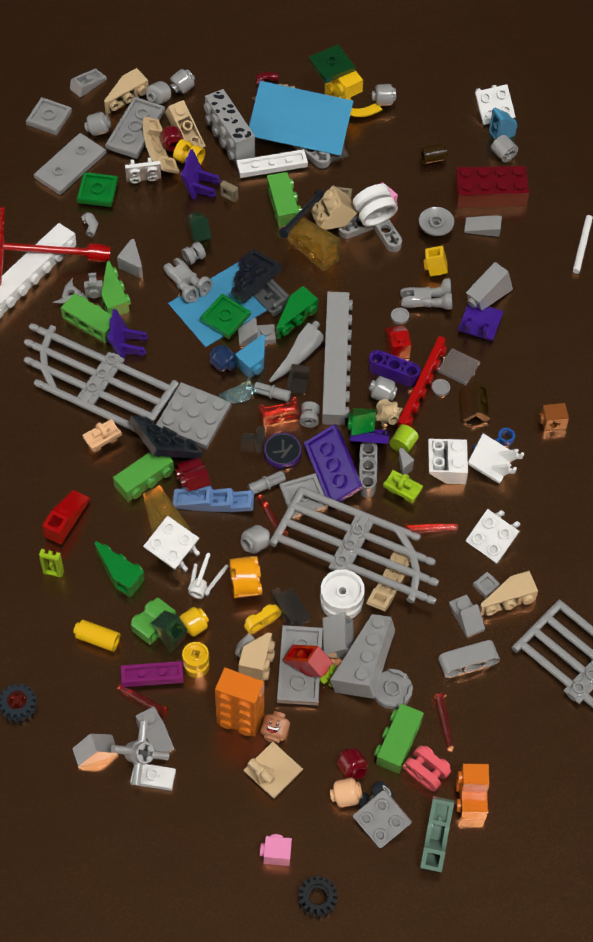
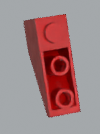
[42,490,90,545]

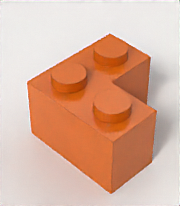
[456,764,489,820]

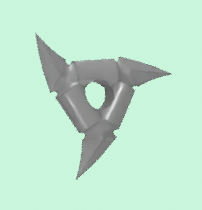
[53,278,87,303]

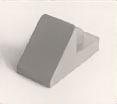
[238,318,276,346]
[448,595,485,638]

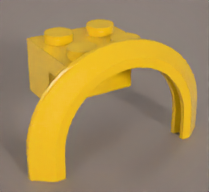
[324,71,382,117]

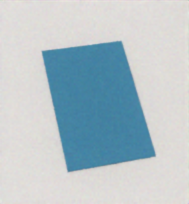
[249,81,353,156]
[168,262,267,347]

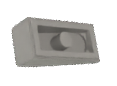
[70,69,107,97]
[464,215,502,237]

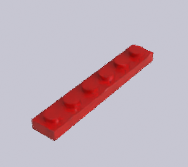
[397,336,447,429]

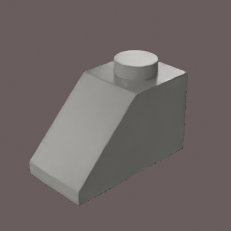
[136,707,174,752]

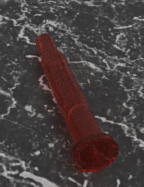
[257,495,289,537]
[405,524,458,533]
[118,684,169,718]
[434,693,453,749]

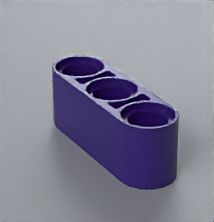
[368,350,420,387]

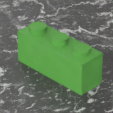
[267,172,301,227]
[61,293,112,344]
[113,452,174,502]
[374,704,424,774]

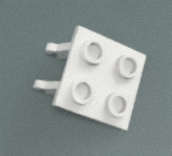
[475,85,515,125]
[125,158,161,183]
[468,434,524,483]
[466,509,520,563]
[143,516,200,572]

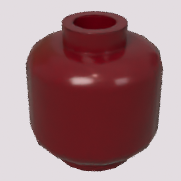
[160,126,184,152]
[337,748,368,780]

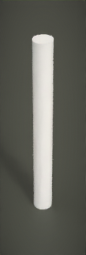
[573,215,593,274]

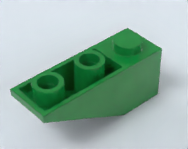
[276,286,318,339]
[348,408,376,435]
[95,541,145,597]

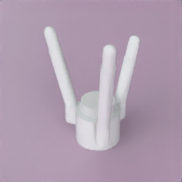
[188,553,229,599]

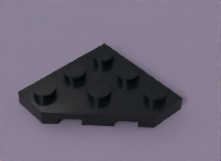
[231,249,283,303]
[129,415,203,459]

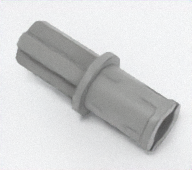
[253,382,291,402]
[247,471,286,495]

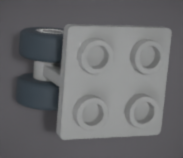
[353,781,412,848]

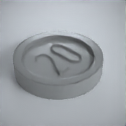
[391,308,409,324]
[431,379,450,396]

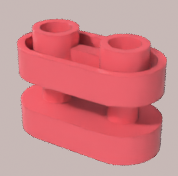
[403,746,451,791]

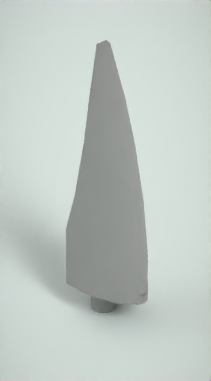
[269,321,325,383]

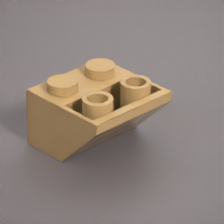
[311,185,357,231]
[239,633,275,681]

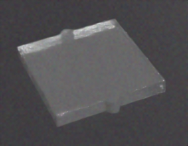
[438,348,480,385]

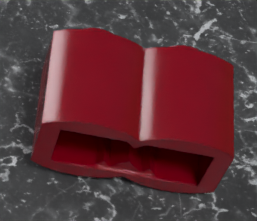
[175,457,210,492]

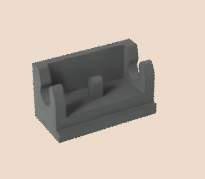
[252,279,289,317]

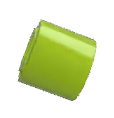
[389,424,419,453]

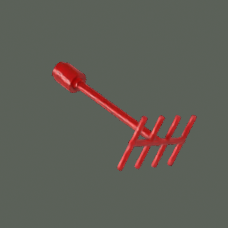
[0,207,110,285]

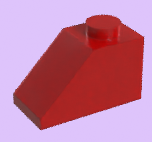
[385,326,411,358]
[282,644,332,678]

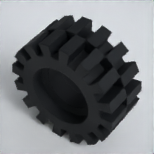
[298,875,338,919]

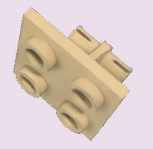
[244,742,303,799]

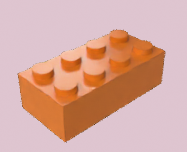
[215,667,264,736]

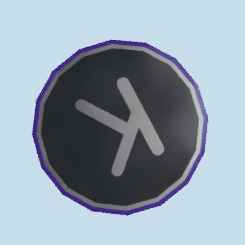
[264,433,301,468]

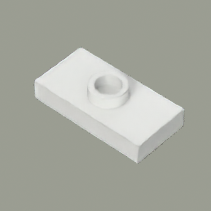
[130,764,176,791]

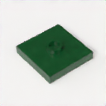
[309,44,356,83]

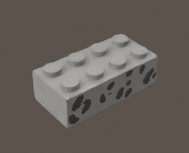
[204,89,255,166]

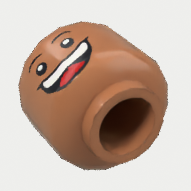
[261,711,290,744]

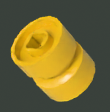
[173,139,205,165]
[182,642,210,678]

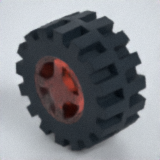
[0,683,37,724]

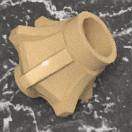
[376,399,403,427]

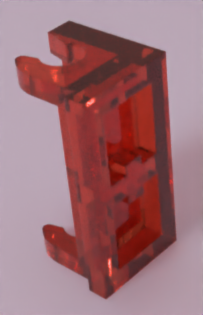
[259,397,300,427]

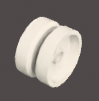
[352,184,398,227]
[320,569,365,619]

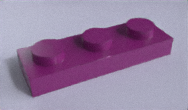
[121,661,183,687]

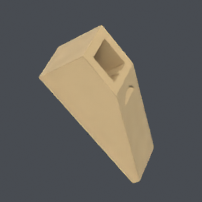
[104,68,149,114]
[165,100,206,148]
[479,571,538,616]

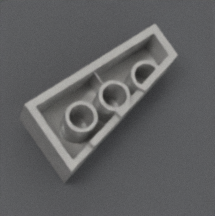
[330,614,395,699]

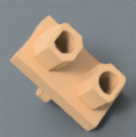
[83,419,122,452]

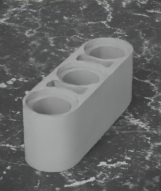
[359,442,377,498]
[438,640,500,678]

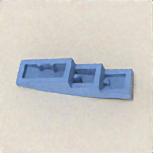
[172,486,254,512]

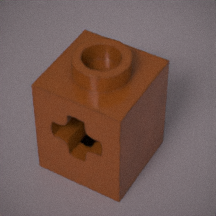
[539,403,569,431]

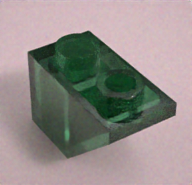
[185,212,212,242]
[151,610,188,653]

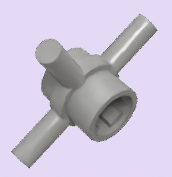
[111,720,170,785]

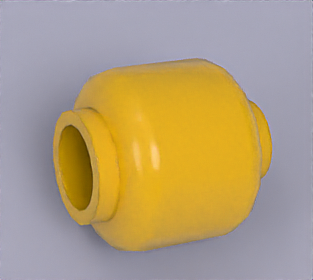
[178,607,209,637]

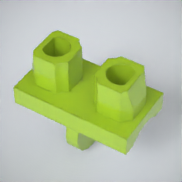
[383,470,423,503]

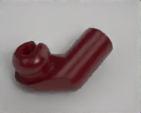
[255,72,279,85]

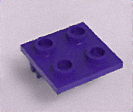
[181,149,220,199]
[458,303,503,341]
[107,309,148,359]

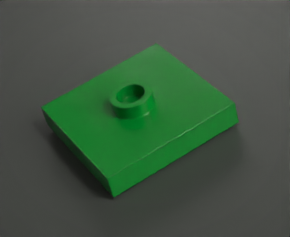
[77,172,118,207]
[200,294,251,339]

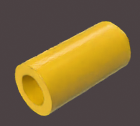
[73,619,121,652]

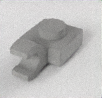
[84,273,103,298]

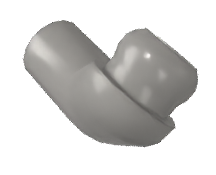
[82,212,98,237]
[235,633,255,658]

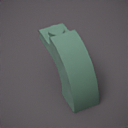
[420,796,454,872]

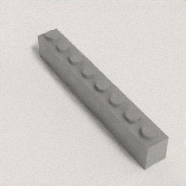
[322,292,353,425]

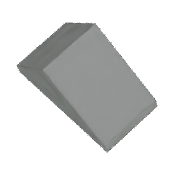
[117,239,143,278]
[72,733,119,768]

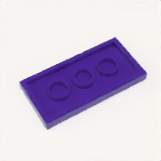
[304,424,363,502]

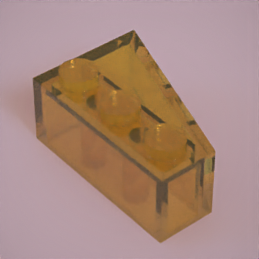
[288,218,340,272]
[143,485,190,558]

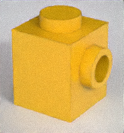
[424,246,448,276]

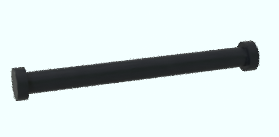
[278,189,324,238]

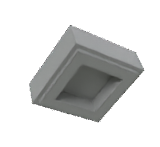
[473,572,501,599]

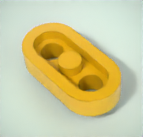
[244,604,282,634]

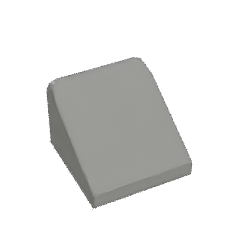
[398,448,414,475]

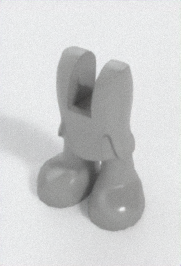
[163,258,213,303]
[400,278,452,310]

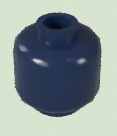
[209,345,237,373]

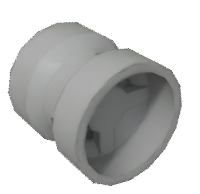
[181,242,206,265]
[299,402,320,428]

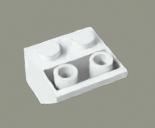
[428,439,468,484]

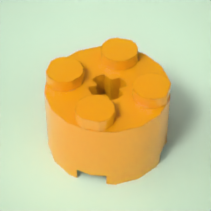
[229,556,262,598]

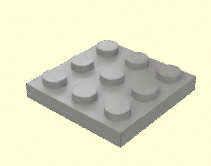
[156,382,231,449]

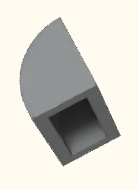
[323,613,354,659]

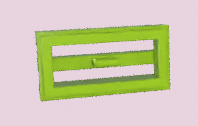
[39,549,64,578]

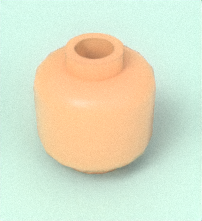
[330,778,362,808]

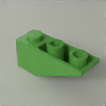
[101,261,131,315]

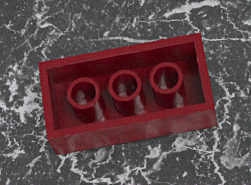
[455,166,529,208]

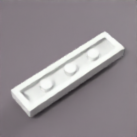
[237,149,308,178]

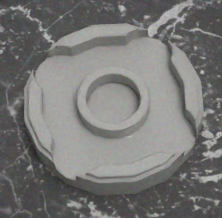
[374,669,413,709]

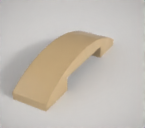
[143,117,179,174]
[366,551,411,611]

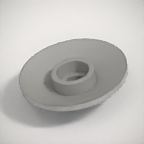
[419,207,454,236]

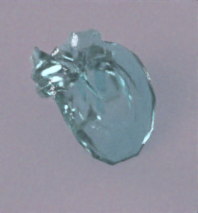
[218,379,256,404]

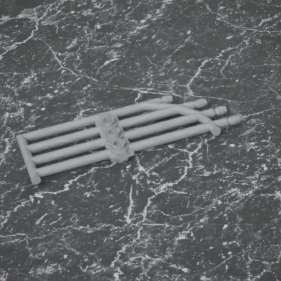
[24,323,179,432]
[269,486,439,604]
[511,599,593,708]

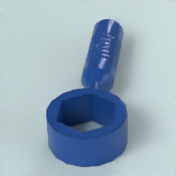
[472,428,515,451]

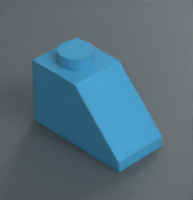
[489,107,517,140]
[235,334,265,378]

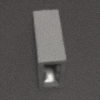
[466,262,513,311]

